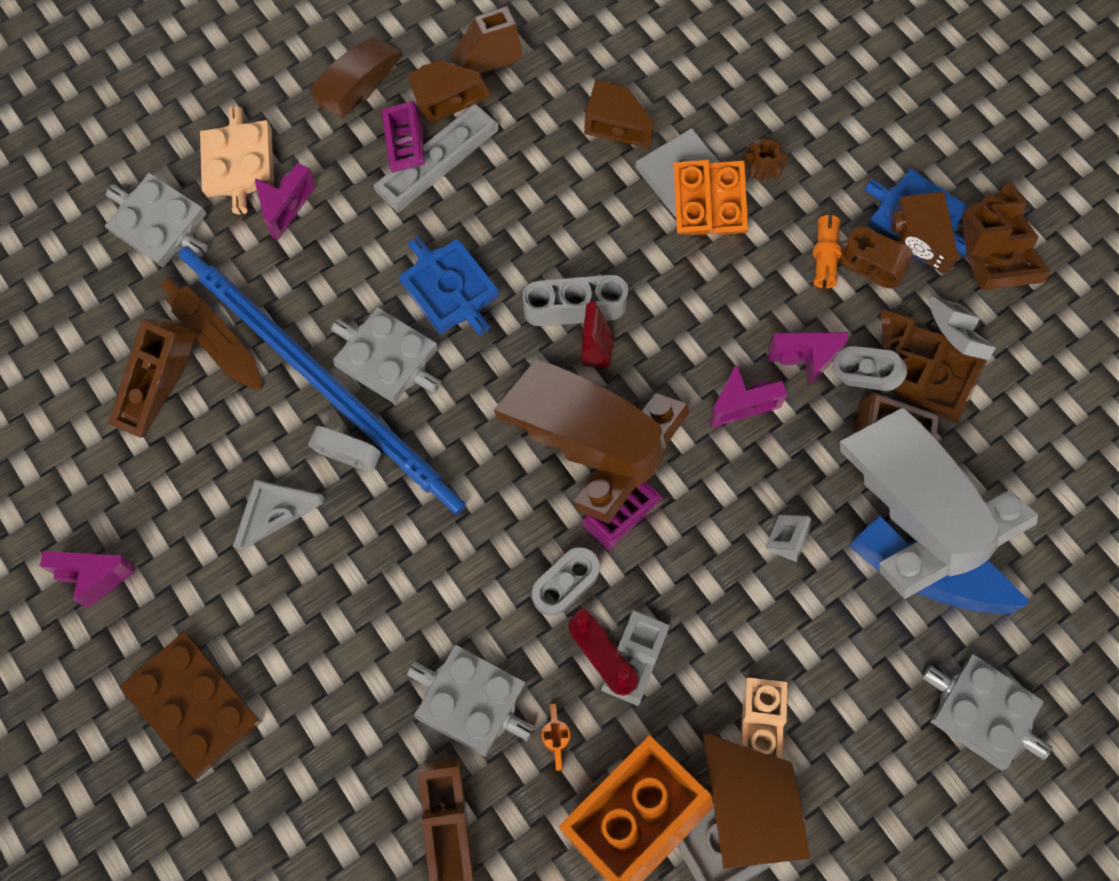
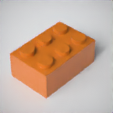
[558,735,714,881]

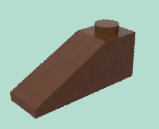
[108,319,197,438]

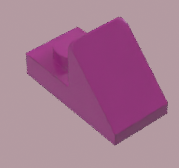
[255,162,316,240]
[768,332,848,387]
[709,366,787,428]
[40,551,135,608]

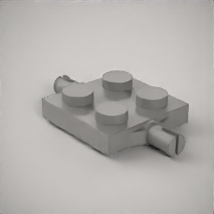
[104,173,208,268]
[331,307,441,404]
[407,645,535,757]
[922,654,1053,771]

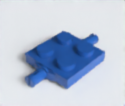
[864,169,969,264]
[398,236,499,336]

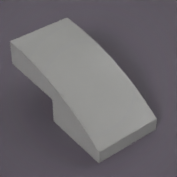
[929,296,996,360]
[601,610,670,706]

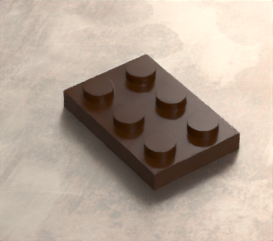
[119,632,262,779]

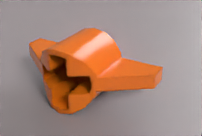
[542,704,570,771]

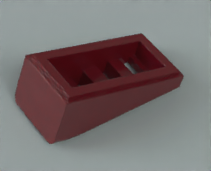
[581,301,613,368]

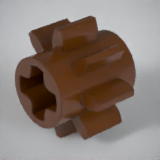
[743,137,788,184]

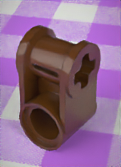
[839,227,913,289]

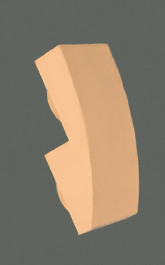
[740,678,787,759]

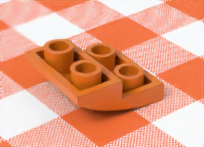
[673,160,748,235]

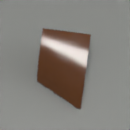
[962,182,1050,290]
[881,310,987,424]
[703,733,810,869]

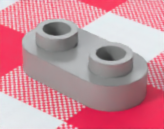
[832,346,907,391]
[532,548,600,616]

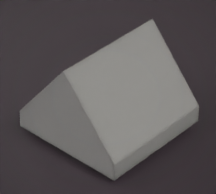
[766,514,811,563]

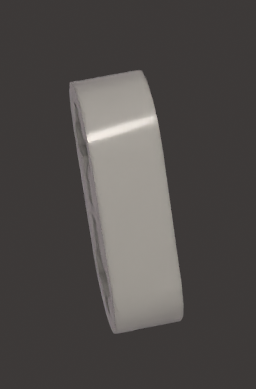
[308,426,381,472]

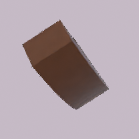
[310,37,402,119]
[417,758,474,881]

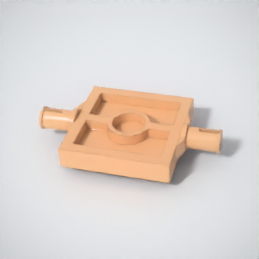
[200,106,274,215]

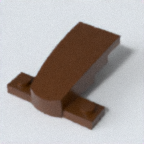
[494,359,689,524]

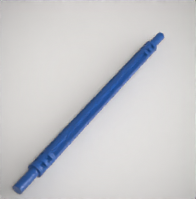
[178,247,466,515]

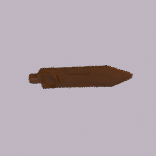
[161,278,263,390]

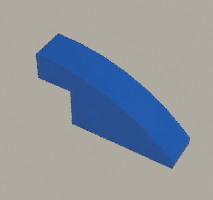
[849,516,1030,614]

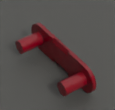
[568,609,638,696]

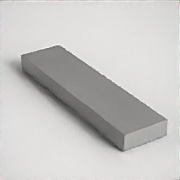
[374,104,499,213]

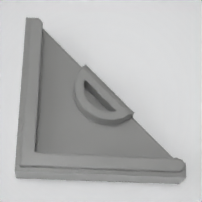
[233,480,325,551]

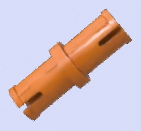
[813,215,842,289]

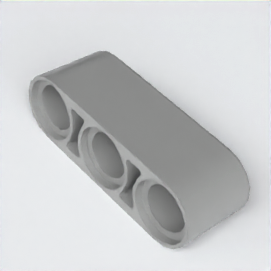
[522,275,628,326]

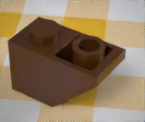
[451,6,524,74]

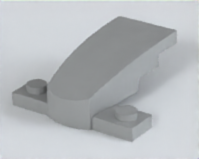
[840,407,1038,599]

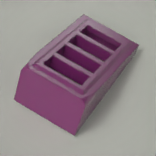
[381,101,425,173]
[582,482,663,552]

